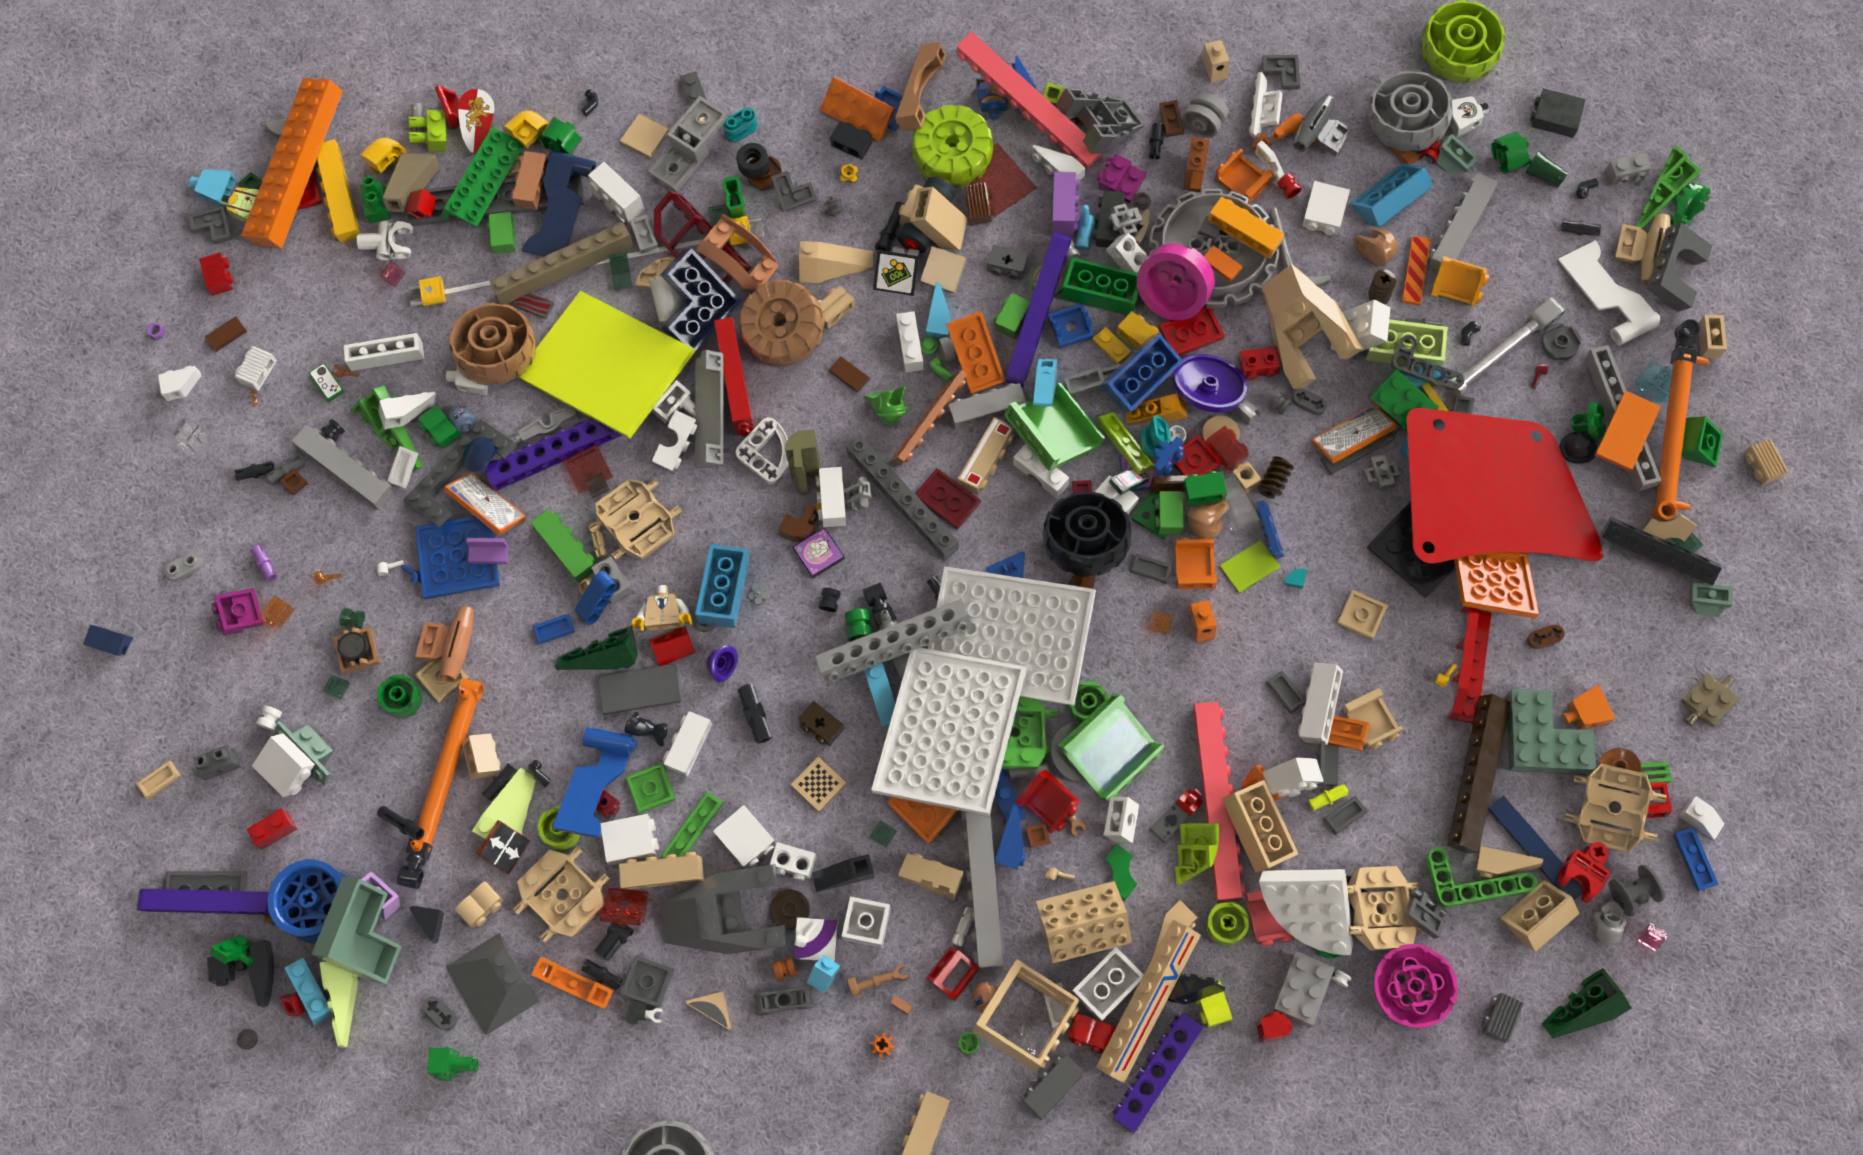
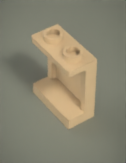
[1342,688,1403,750]

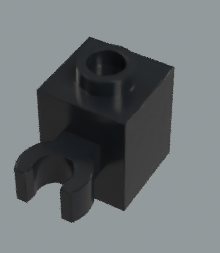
[207,956,248,987]

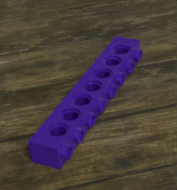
[485,418,623,491]

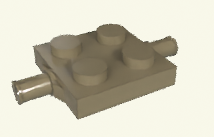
[1681,673,1740,727]

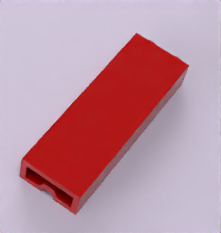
[714,317,754,436]

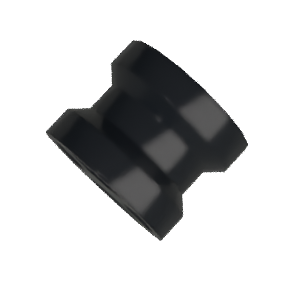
[321,418,345,442]

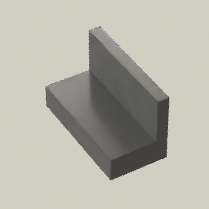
[1317,741,1339,786]

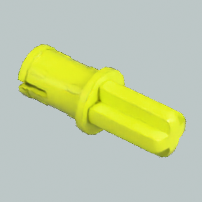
[1308,784,1348,811]

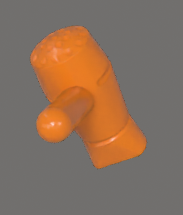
[1271,113,1318,144]

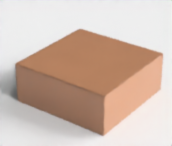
[891,996,913,1016]

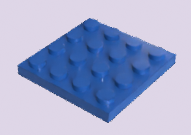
[415,516,500,600]

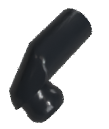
[581,89,598,116]
[1576,178,1598,199]
[1461,321,1481,346]

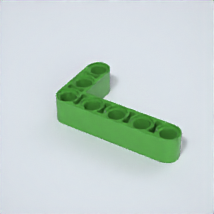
[1425,848,1537,908]

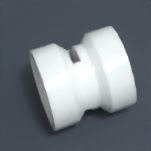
[1169,425,1186,445]
[256,705,282,731]

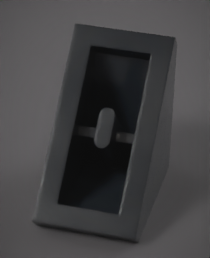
[409,906,444,943]

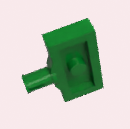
[209,935,253,966]

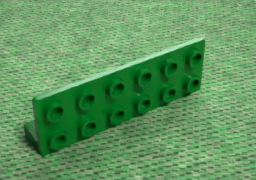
[440,126,524,228]

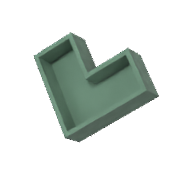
[1506,689,1596,775]
[312,876,401,984]

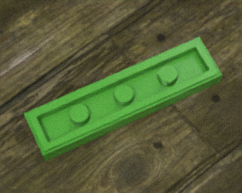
[660,791,723,859]

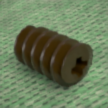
[1368,269,1397,305]
[1258,456,1294,499]

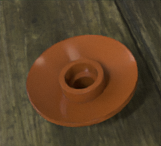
[1599,748,1641,772]

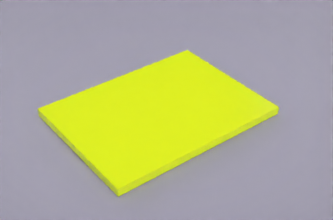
[518,291,695,439]

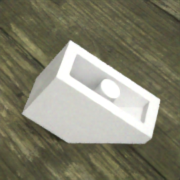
[1679,796,1724,840]

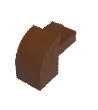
[778,504,818,542]

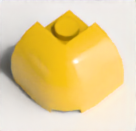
[503,111,549,148]
[359,137,407,174]

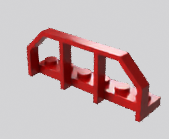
[1447,606,1492,724]

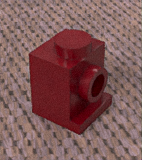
[596,790,620,819]

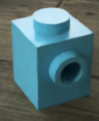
[807,955,841,993]

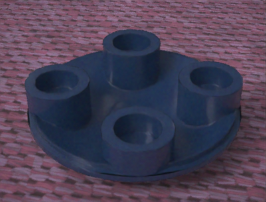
[462,437,497,473]

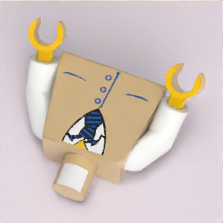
[632,585,693,631]

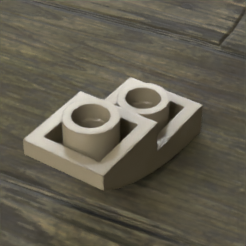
[1133,208,1150,248]

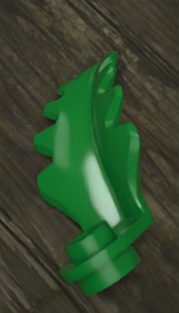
[1670,183,1711,225]

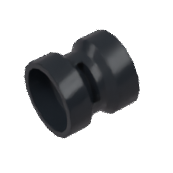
[818,588,841,612]

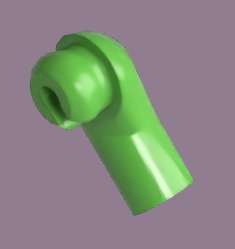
[930,357,952,382]

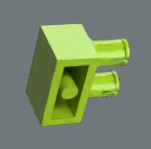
[409,110,446,152]

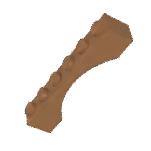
[895,42,947,131]

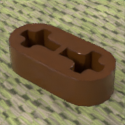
[1527,625,1565,649]

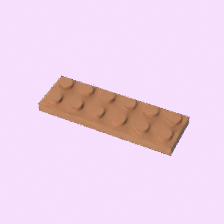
[888,370,967,467]

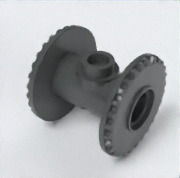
[1609,865,1665,917]

